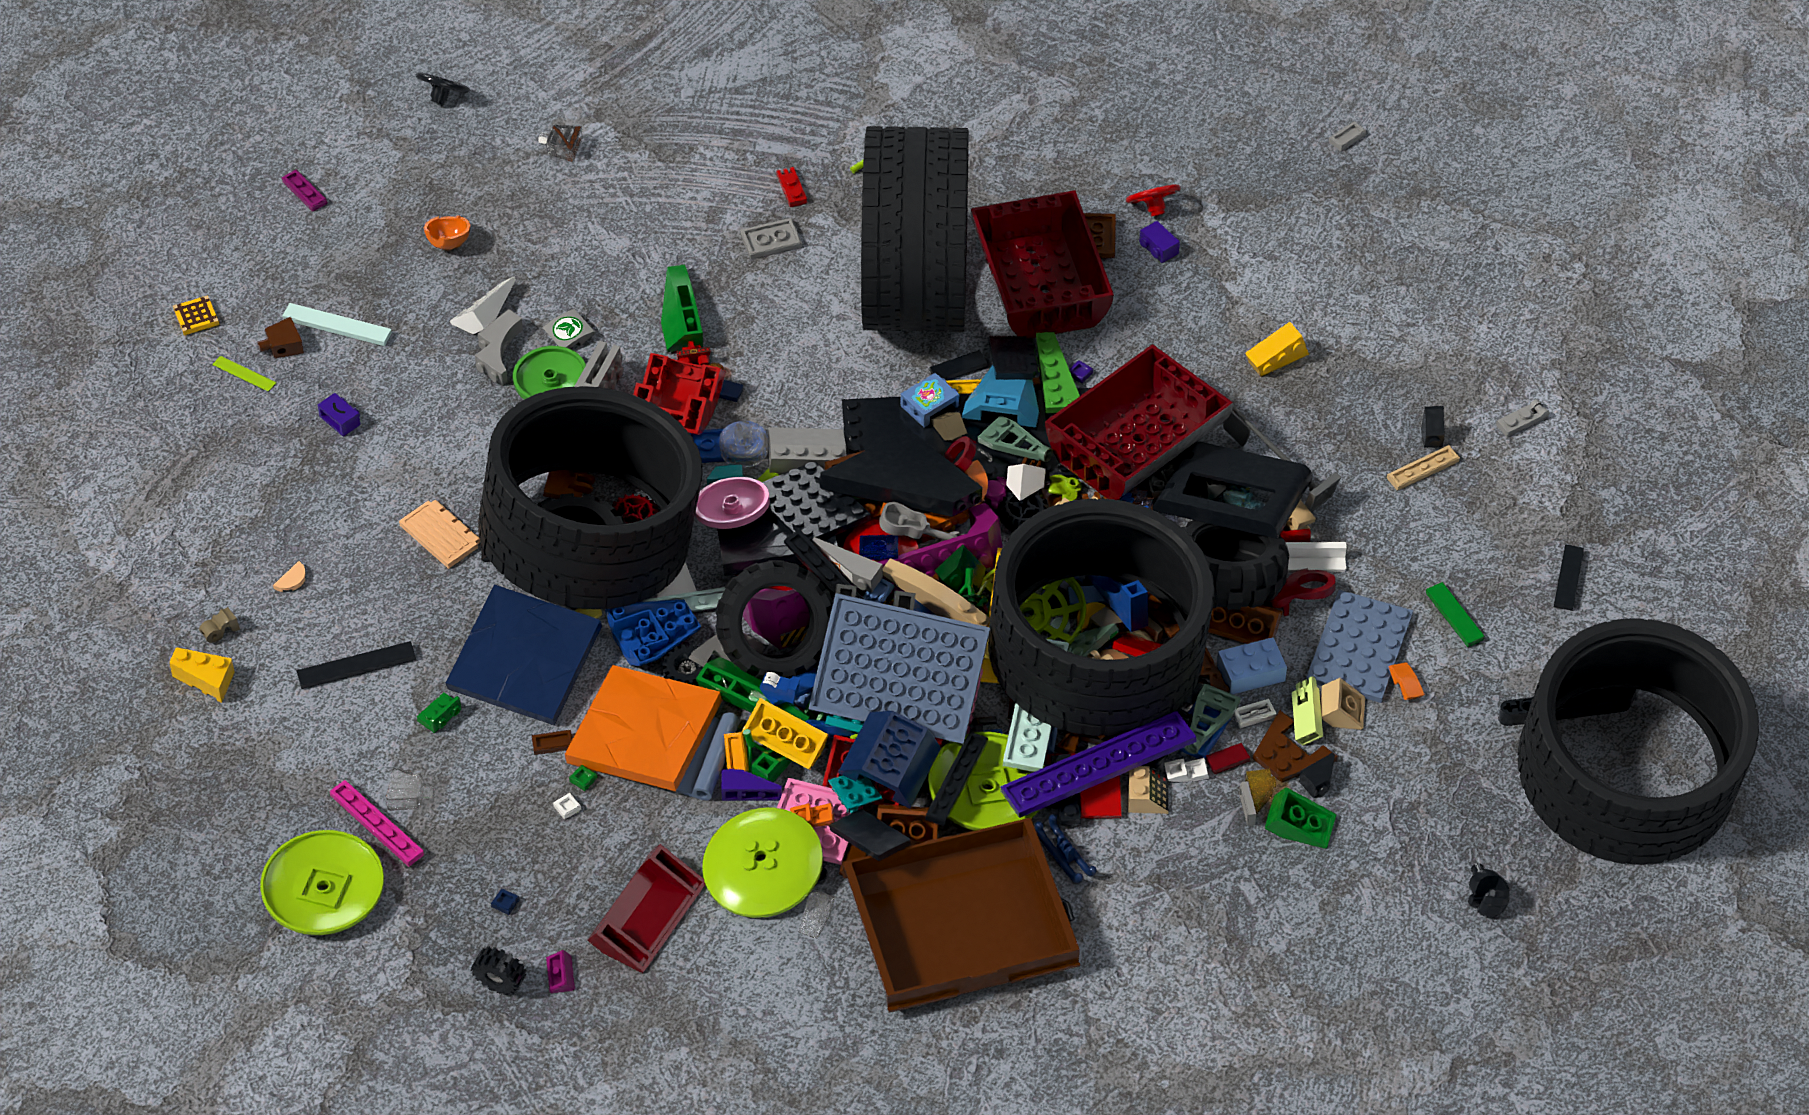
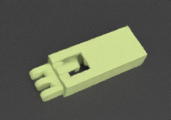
[1292,676,1323,746]

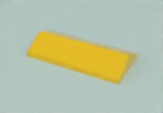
[742,698,829,770]

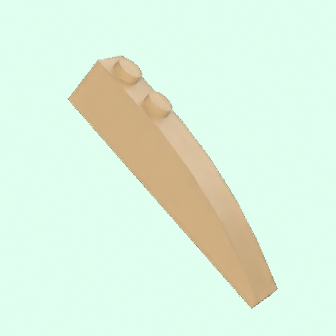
[883,559,990,627]

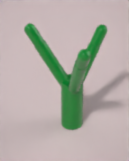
[743,729,768,773]

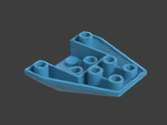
[962,365,1039,427]

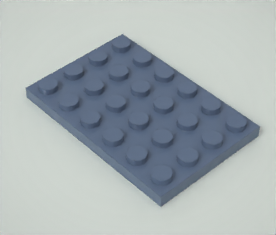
[1306,590,1413,703]

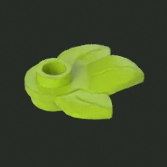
[1047,475,1082,501]

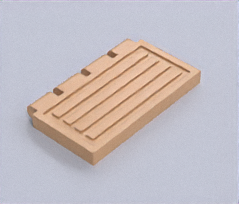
[399,500,481,569]

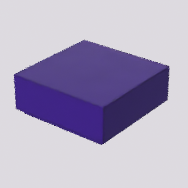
[1069,360,1093,384]

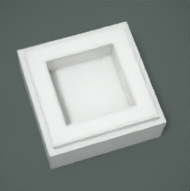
[553,793,581,819]

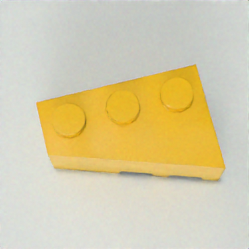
[1245,322,1309,377]
[169,647,235,703]

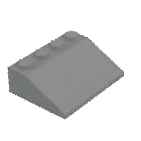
[768,427,846,473]

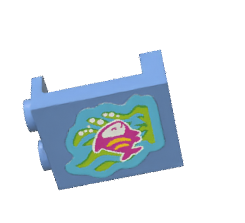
[900,373,959,427]

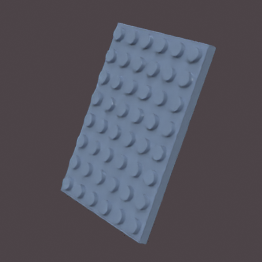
[809,593,991,744]

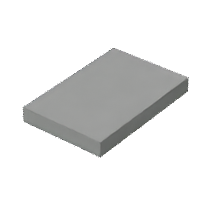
[740,218,802,260]

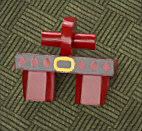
[676,341,710,366]

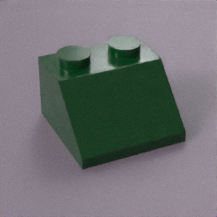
[934,544,986,596]

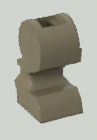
[199,607,240,643]

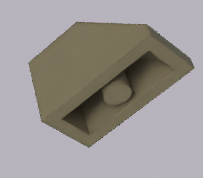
[930,412,967,442]

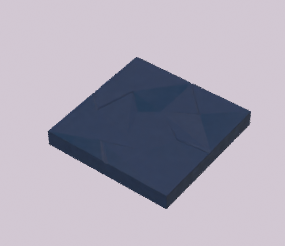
[446,584,602,726]

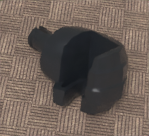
[1468,863,1510,918]

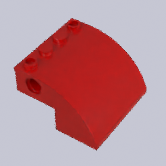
[633,353,726,435]

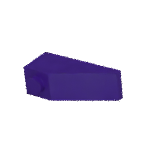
[721,769,782,801]

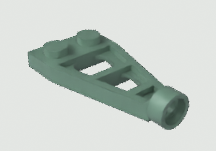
[977,415,1053,462]
[1184,684,1241,754]

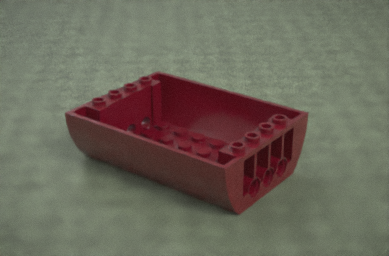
[971,190,1114,338]

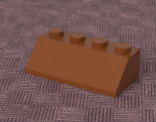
[1208,605,1283,644]

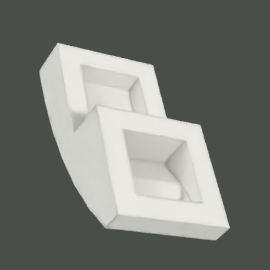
[1164,758,1209,782]

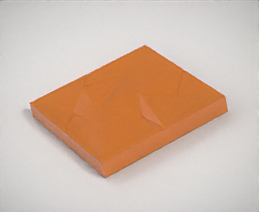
[565,665,722,791]

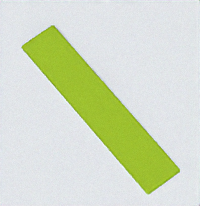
[212,356,276,391]

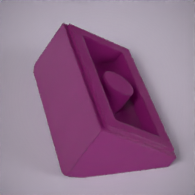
[546,950,575,993]

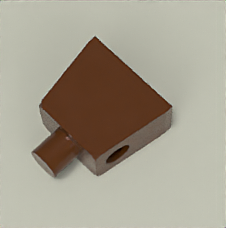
[257,317,304,358]

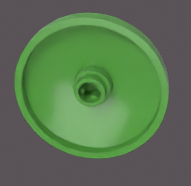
[513,346,586,399]

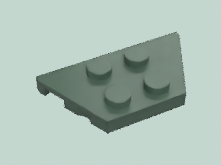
[1068,623,1119,657]

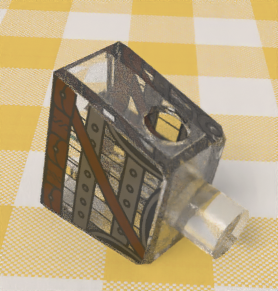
[539,125,583,162]

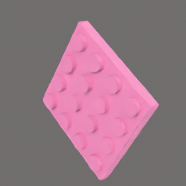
[777,778,863,865]

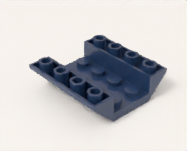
[838,711,941,809]

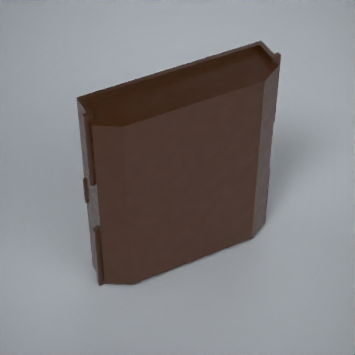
[842,818,1080,1013]

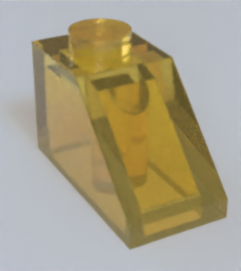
[1245,769,1276,815]

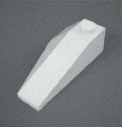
[450,277,516,334]

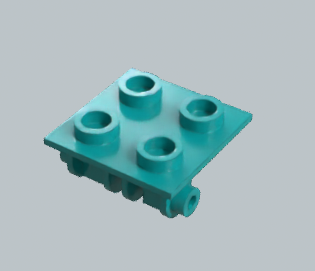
[828,774,882,814]

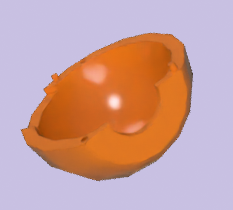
[424,215,471,250]

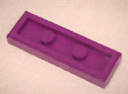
[282,170,327,212]

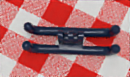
[1035,814,1097,884]

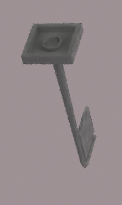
[1220,406,1341,513]

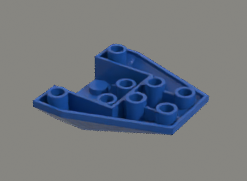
[605,599,701,666]

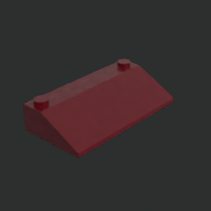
[587,844,706,973]

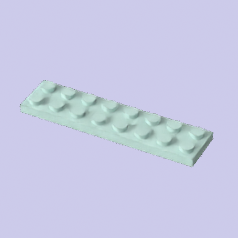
[1003,639,1069,772]

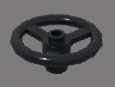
[416,72,470,105]

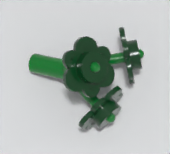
[957,568,988,609]

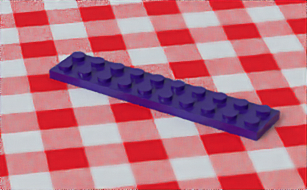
[1000,711,1197,818]

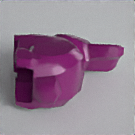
[983,477,1012,509]

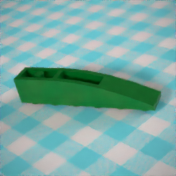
[661,264,703,352]
[696,657,810,722]

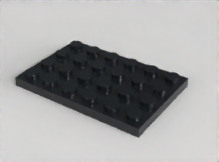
[762,462,872,542]

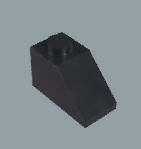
[1421,406,1445,448]
[1299,753,1335,798]

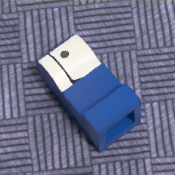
[760,672,800,704]

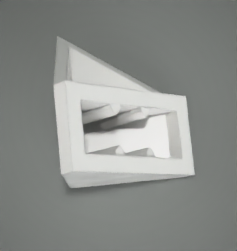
[1006,464,1046,501]

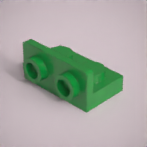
[417,692,462,733]

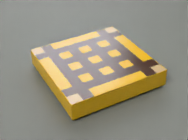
[173,296,219,335]

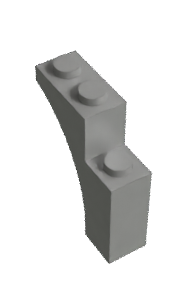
[475,309,523,386]

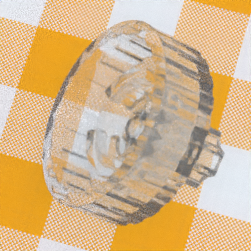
[719,421,769,468]

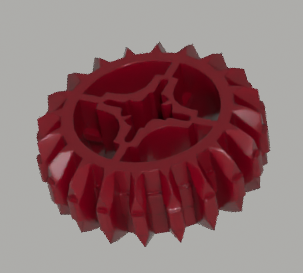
[612,493,659,524]

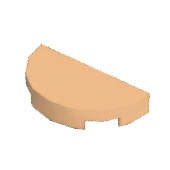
[273,561,306,592]

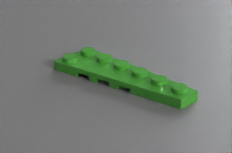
[1036,332,1080,413]

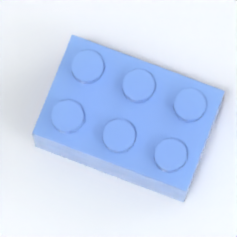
[1217,638,1287,695]

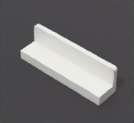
[1285,542,1346,572]

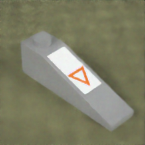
[812,537,883,593]

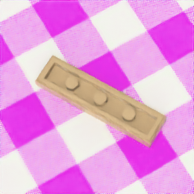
[1387,445,1460,491]

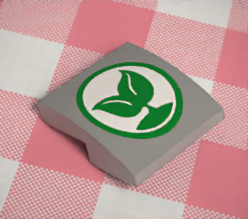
[543,309,595,349]

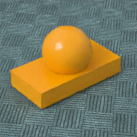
[724,732,749,772]

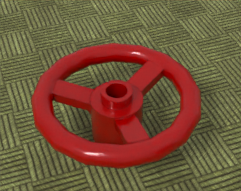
[1126,184,1181,217]

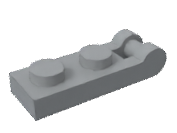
[1496,399,1550,437]

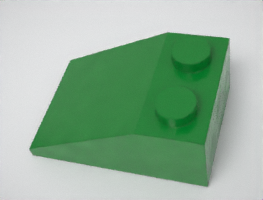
[1264,787,1336,849]

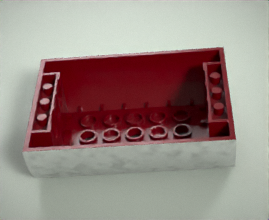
[1045,344,1233,500]

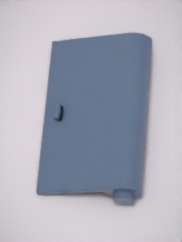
[671,712,740,800]

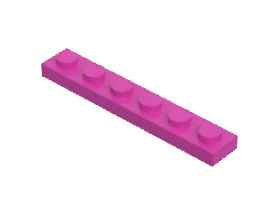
[329,780,424,867]

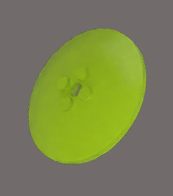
[928,732,1045,830]
[702,807,823,918]
[260,830,384,935]

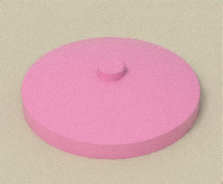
[695,477,770,529]

